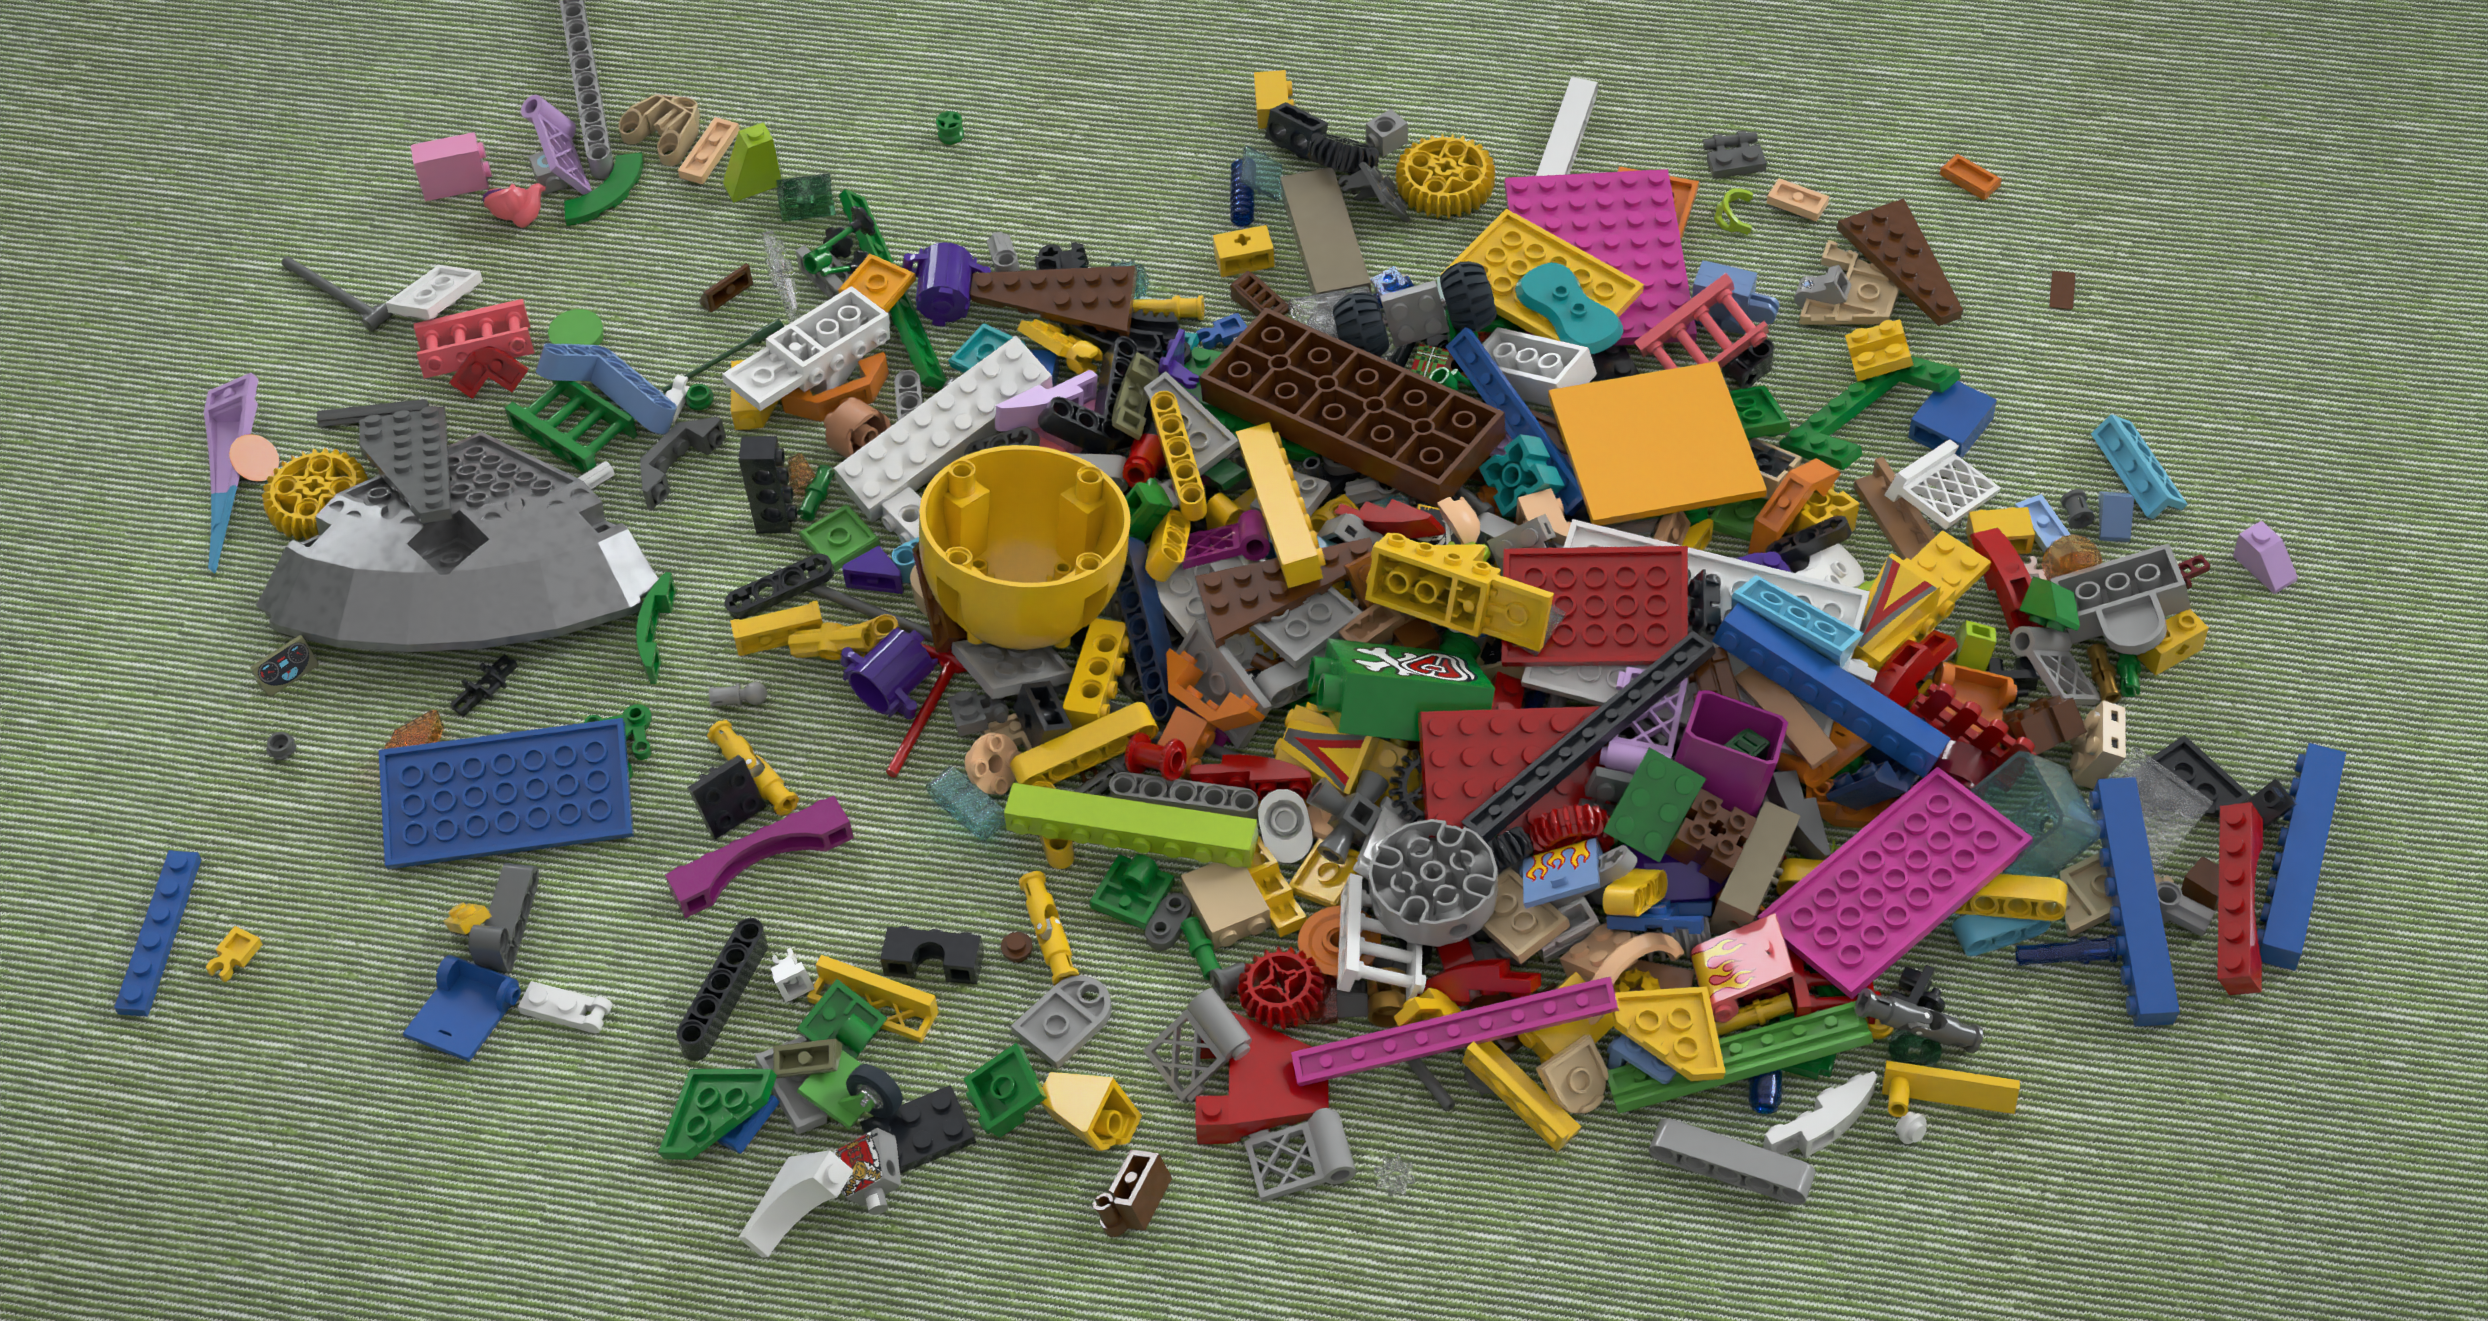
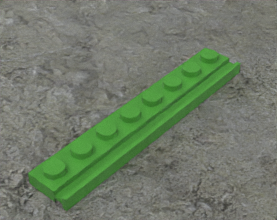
[1607,1001,1873,1114]

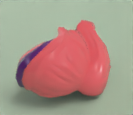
[482,183,546,228]

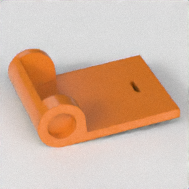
[1932,661,2017,747]
[1775,721,1873,788]

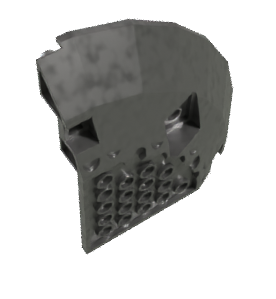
[256,432,658,652]

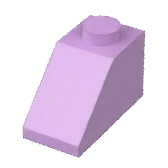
[2233,520,2298,594]

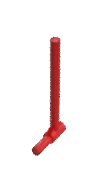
[886,643,967,778]

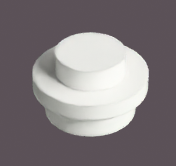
[1895,1112,1926,1144]

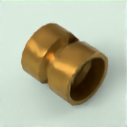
[1367,967,1407,1028]

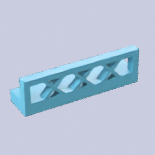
[2091,414,2188,519]

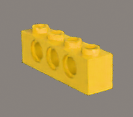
[1063,618,1132,730]

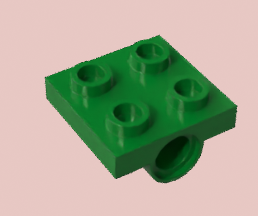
[1089,854,1175,930]
[796,979,887,1059]

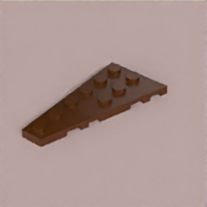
[1837,198,1963,326]
[970,265,1137,338]

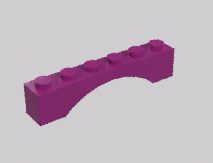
[665,795,854,919]

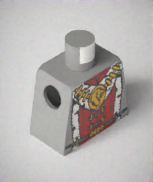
[833,1128,901,1215]

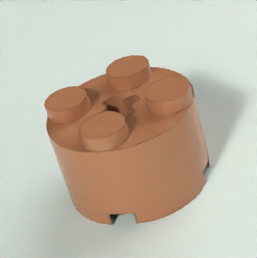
[824,397,891,458]

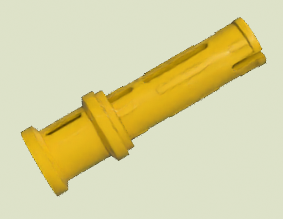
[1133,295,1205,320]

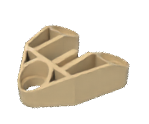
[618,94,700,166]

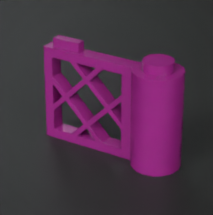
[1182,510,1270,569]

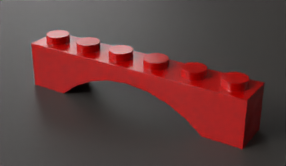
[2217,802,2263,995]

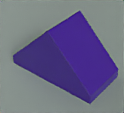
[842,546,904,594]

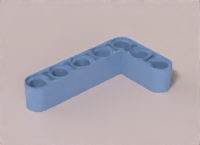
[536,344,677,435]

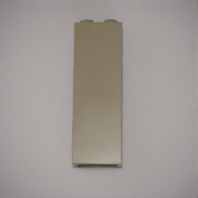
[1280,168,1371,311]

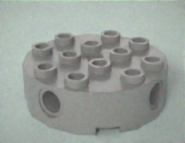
[1368,819,1498,947]

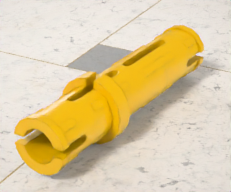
[1715,992,1794,1036]

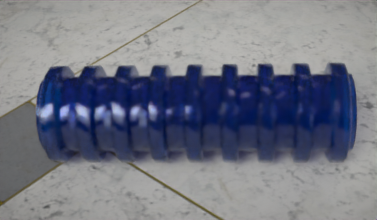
[1230,159,1255,227]

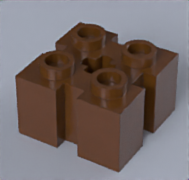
[2001,695,2087,754]
[1665,788,1757,884]

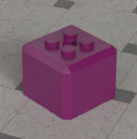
[1674,690,1788,817]

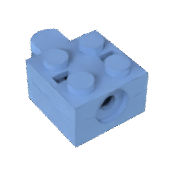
[1692,260,1780,335]

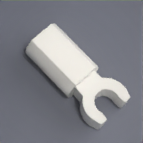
[665,375,690,423]

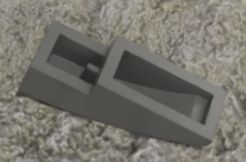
[1766,770,1831,860]

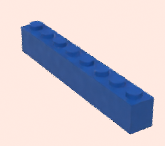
[1712,602,1951,778]
[2257,743,2347,971]
[2089,777,2180,1027]

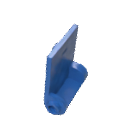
[403,955,521,1062]

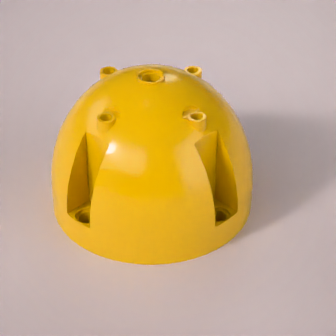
[919,445,1131,650]

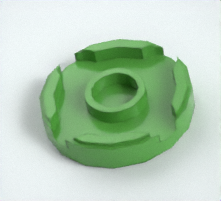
[548,309,604,345]

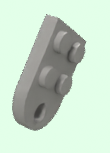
[1011,976,1112,1069]

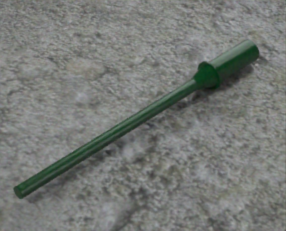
[662,318,784,393]

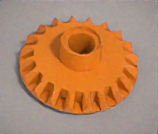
[1298,906,1381,979]

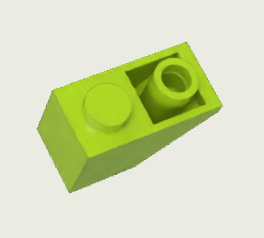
[1953,620,1997,671]

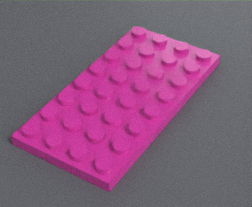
[1757,767,2033,999]

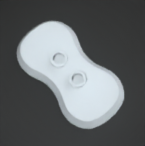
[1796,544,1864,588]

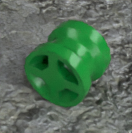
[936,111,964,145]

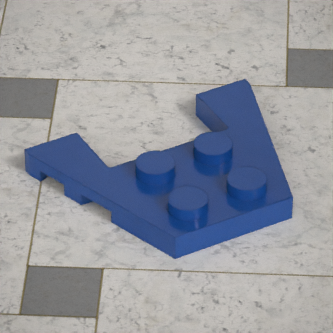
[1607,898,1715,934]

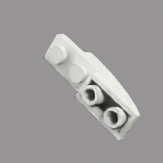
[1763,1071,1877,1158]

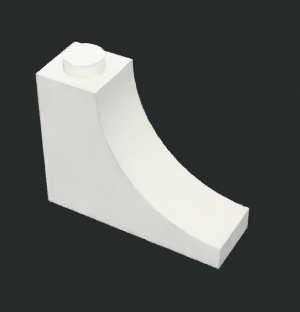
[738,1150,854,1258]

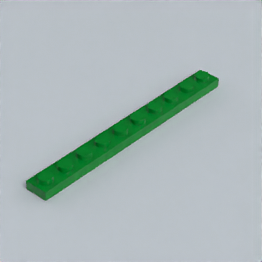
[839,189,947,390]

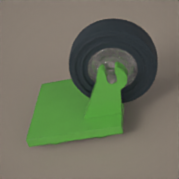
[797,1050,903,1130]

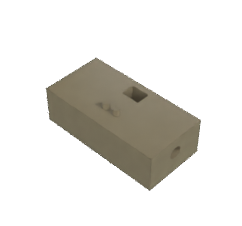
[1709,800,1801,936]

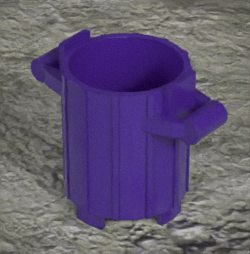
[902,242,991,327]
[840,626,938,720]

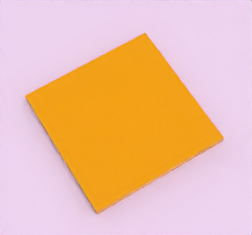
[1548,361,1767,526]

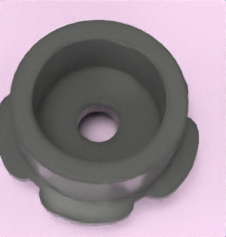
[266,732,296,760]

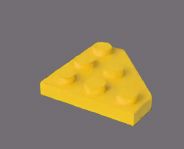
[1612,986,1726,1081]

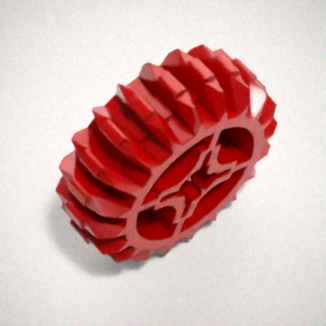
[1529,803,1614,855]
[1237,946,1325,1030]

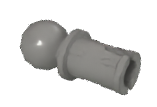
[709,681,767,707]

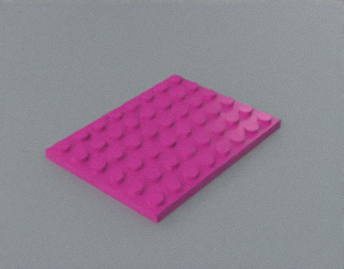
[1504,169,1697,346]

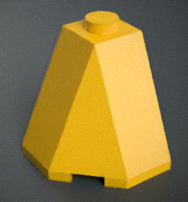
[1040,1072,1142,1151]

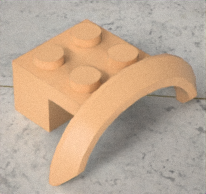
[1559,923,1684,1025]

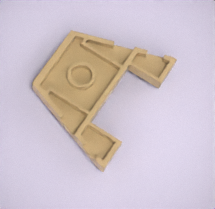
[1799,240,1900,325]

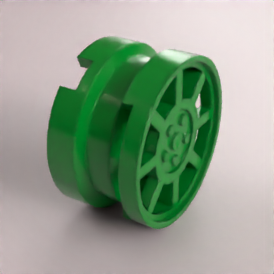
[1439,629,1481,660]

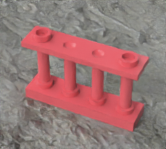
[1634,273,1769,370]
[413,299,534,379]

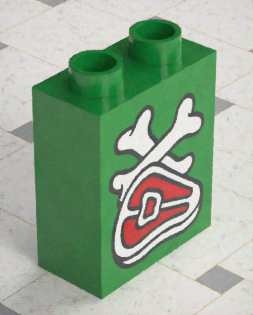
[1307,638,1495,741]

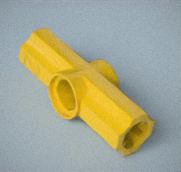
[788,622,877,660]

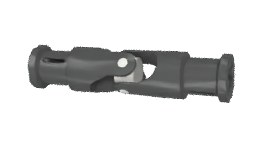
[1855,988,1984,1053]

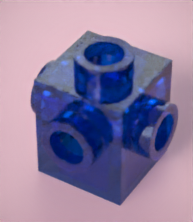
[1370,266,1414,309]

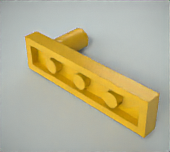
[1881,1060,2020,1117]

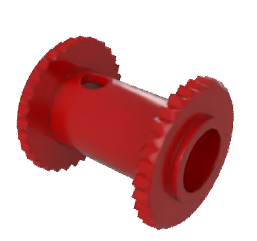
[1125,732,1187,781]

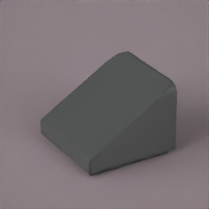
[1335,980,1368,1018]

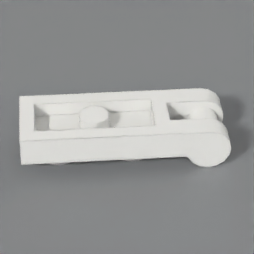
[518,981,613,1033]

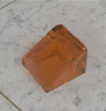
[788,453,815,490]

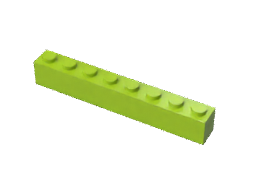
[1004,783,1258,868]

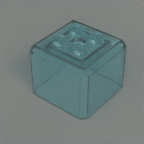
[1970,751,2101,877]

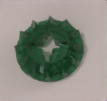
[1888,1029,1942,1067]

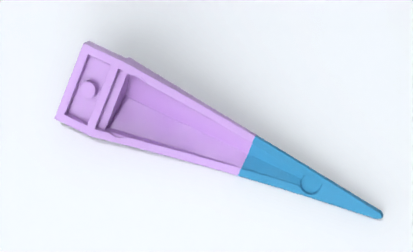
[204,373,259,574]

